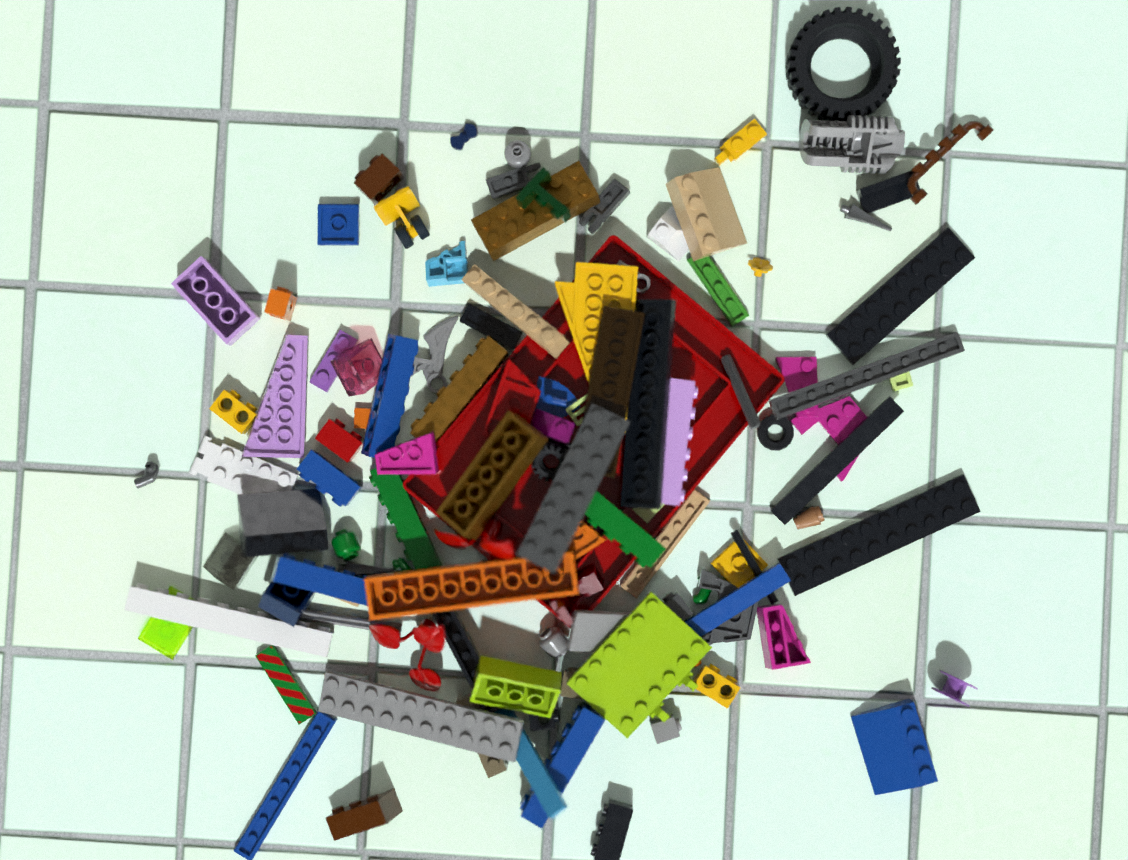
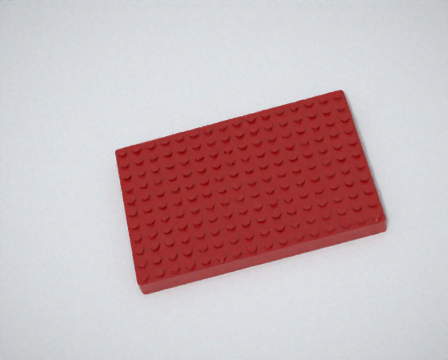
[403,235,785,629]

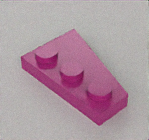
[375,431,439,475]

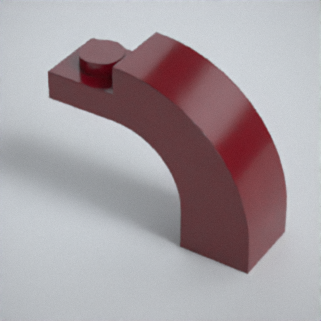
[550,564,604,626]

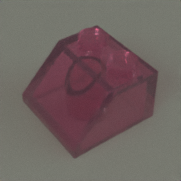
[330,338,382,397]

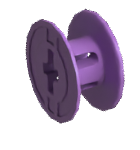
[931,670,978,707]

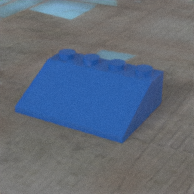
[850,698,938,795]

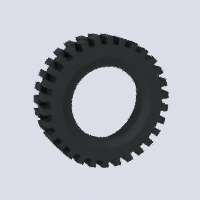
[785,7,901,121]

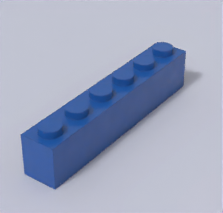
[361,333,419,458]
[270,554,368,606]

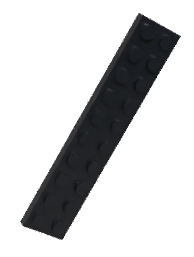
[620,299,676,510]
[777,474,981,596]

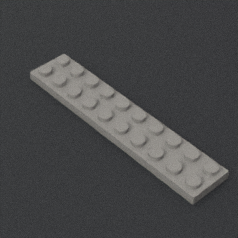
[318,670,524,762]

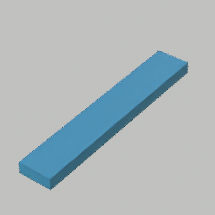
[494,708,568,819]

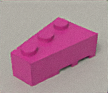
[757,604,811,670]

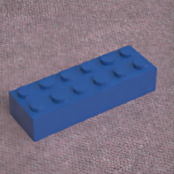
[519,702,605,829]

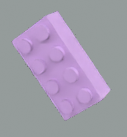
[171,256,261,346]

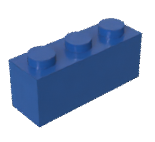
[297,449,363,507]

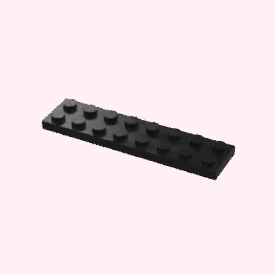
[826,227,975,366]

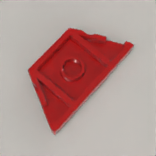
[482,359,541,436]

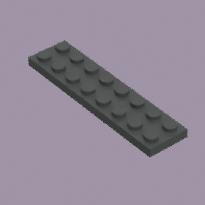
[517,403,630,574]

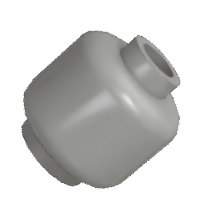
[504,140,531,168]
[539,627,569,657]

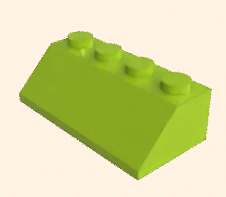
[470,656,562,718]

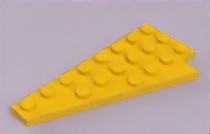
[555,262,638,420]

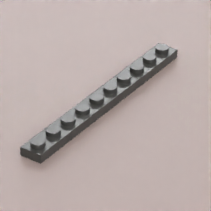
[769,332,965,420]

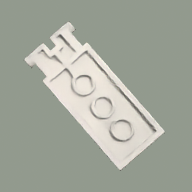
[189,435,299,494]

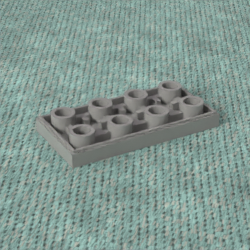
[567,610,630,652]

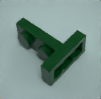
[515,167,571,223]

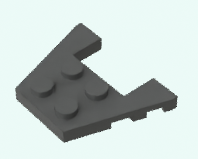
[698,568,759,645]

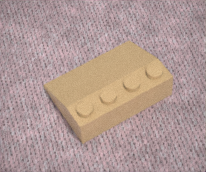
[665,167,747,261]

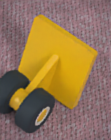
[373,186,430,249]

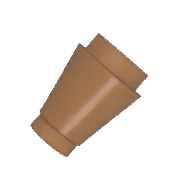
[793,505,825,530]

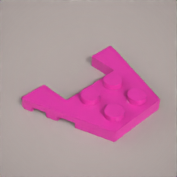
[790,396,867,482]

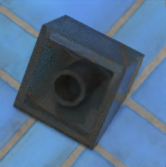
[203,532,258,590]

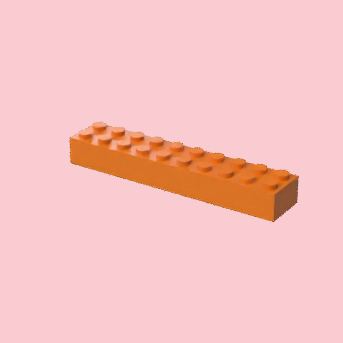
[364,549,579,620]

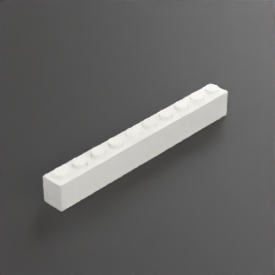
[124,583,334,658]

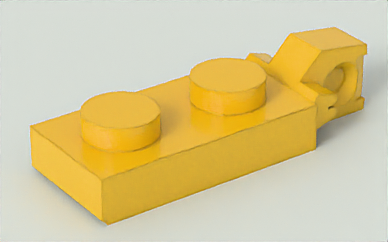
[714,118,767,166]

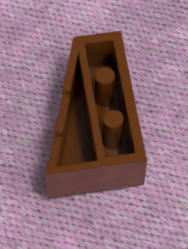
[325,788,403,841]

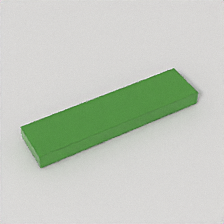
[686,256,749,327]

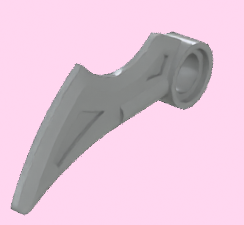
[422,316,458,394]

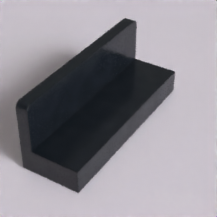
[856,171,920,214]

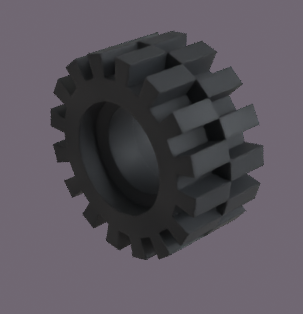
[531,441,568,481]

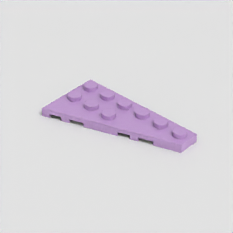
[241,335,308,458]

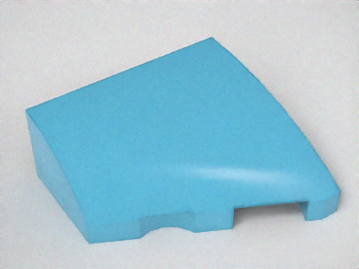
[425,241,468,287]

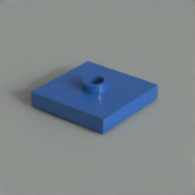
[317,204,359,246]

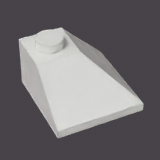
[647,205,689,262]

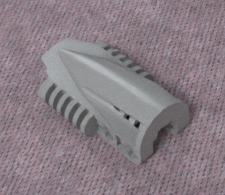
[799,115,905,174]

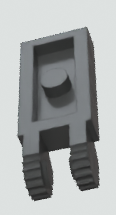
[486,163,541,200]
[579,179,631,234]

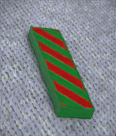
[255,645,317,725]

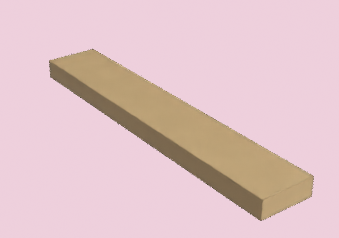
[620,489,710,599]

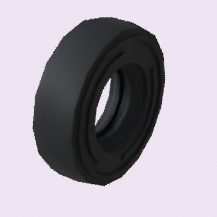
[757,414,794,451]

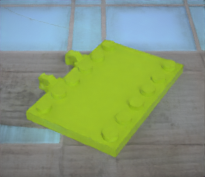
[566,591,712,739]

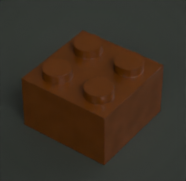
[353,153,404,205]

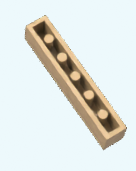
[461,264,569,358]

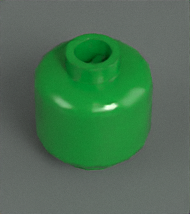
[331,529,361,561]

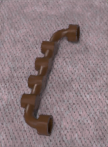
[908,121,994,205]

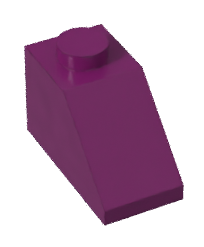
[530,408,575,443]

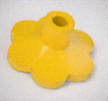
[747,257,773,277]

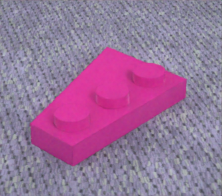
[775,357,819,419]

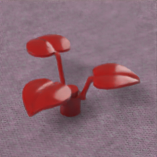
[434,519,514,560]
[369,619,445,692]

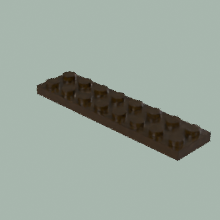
[582,306,645,478]

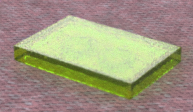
[138,586,194,660]

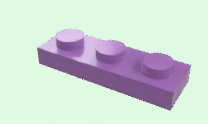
[309,330,358,393]

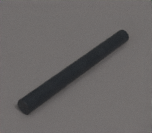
[730,530,779,605]

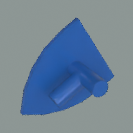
[533,376,581,418]

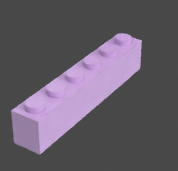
[661,378,698,506]

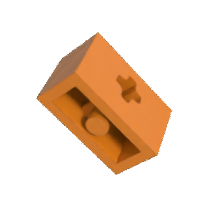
[264,286,297,321]

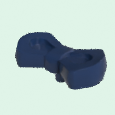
[450,123,478,151]

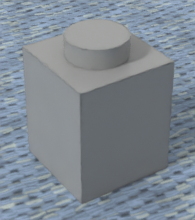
[650,714,682,744]

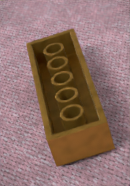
[471,161,601,261]
[410,336,509,444]
[436,411,548,540]

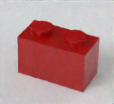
[314,418,363,463]

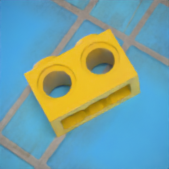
[209,389,257,434]
[694,663,740,709]

